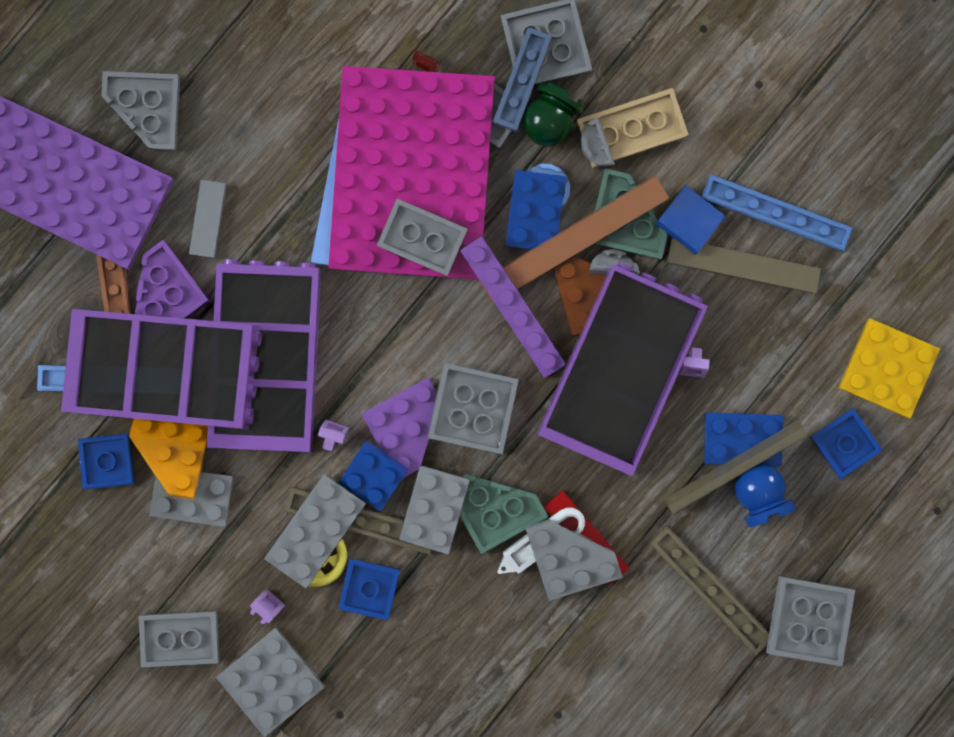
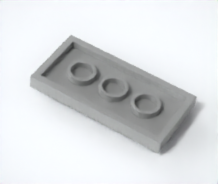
[264,474,366,589]

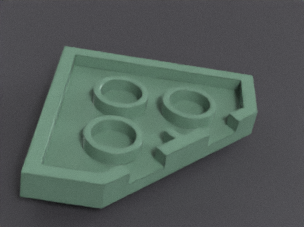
[593,168,668,260]
[460,474,548,554]

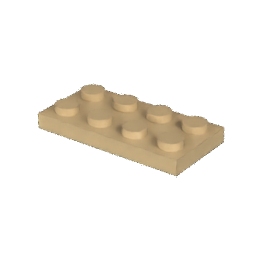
[576,88,689,169]

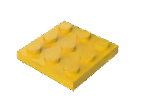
[838,318,940,419]

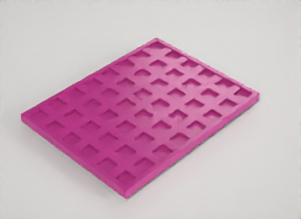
[328,66,495,280]

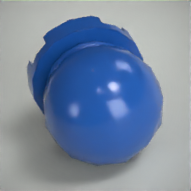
[734,463,796,527]

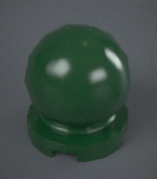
[524,81,586,147]

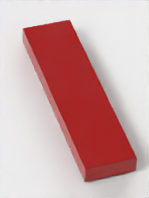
[543,490,630,585]

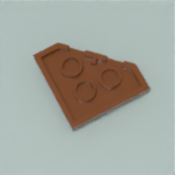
[553,256,646,336]

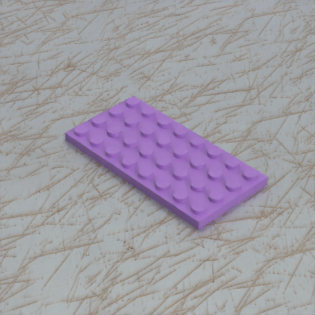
[0,96,174,270]

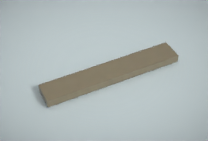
[666,237,821,294]
[666,420,808,514]
[284,487,432,555]
[649,526,769,656]

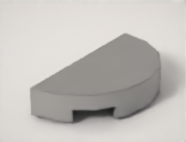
[580,117,615,167]
[588,249,640,275]

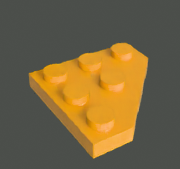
[129,418,208,500]

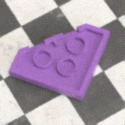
[135,240,210,346]
[362,377,437,478]

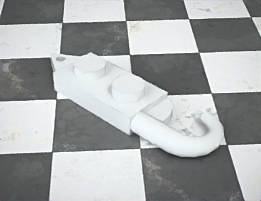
[497,508,585,574]

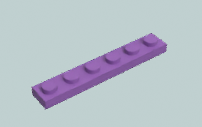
[460,236,566,378]

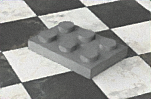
[377,199,468,276]
[399,465,470,554]
[149,471,234,527]
[139,611,220,668]

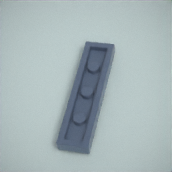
[493,27,552,132]

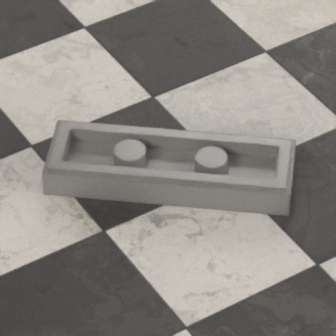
[189,180,227,259]

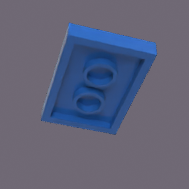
[505,170,566,249]
[704,413,783,466]

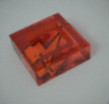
[412,50,439,72]

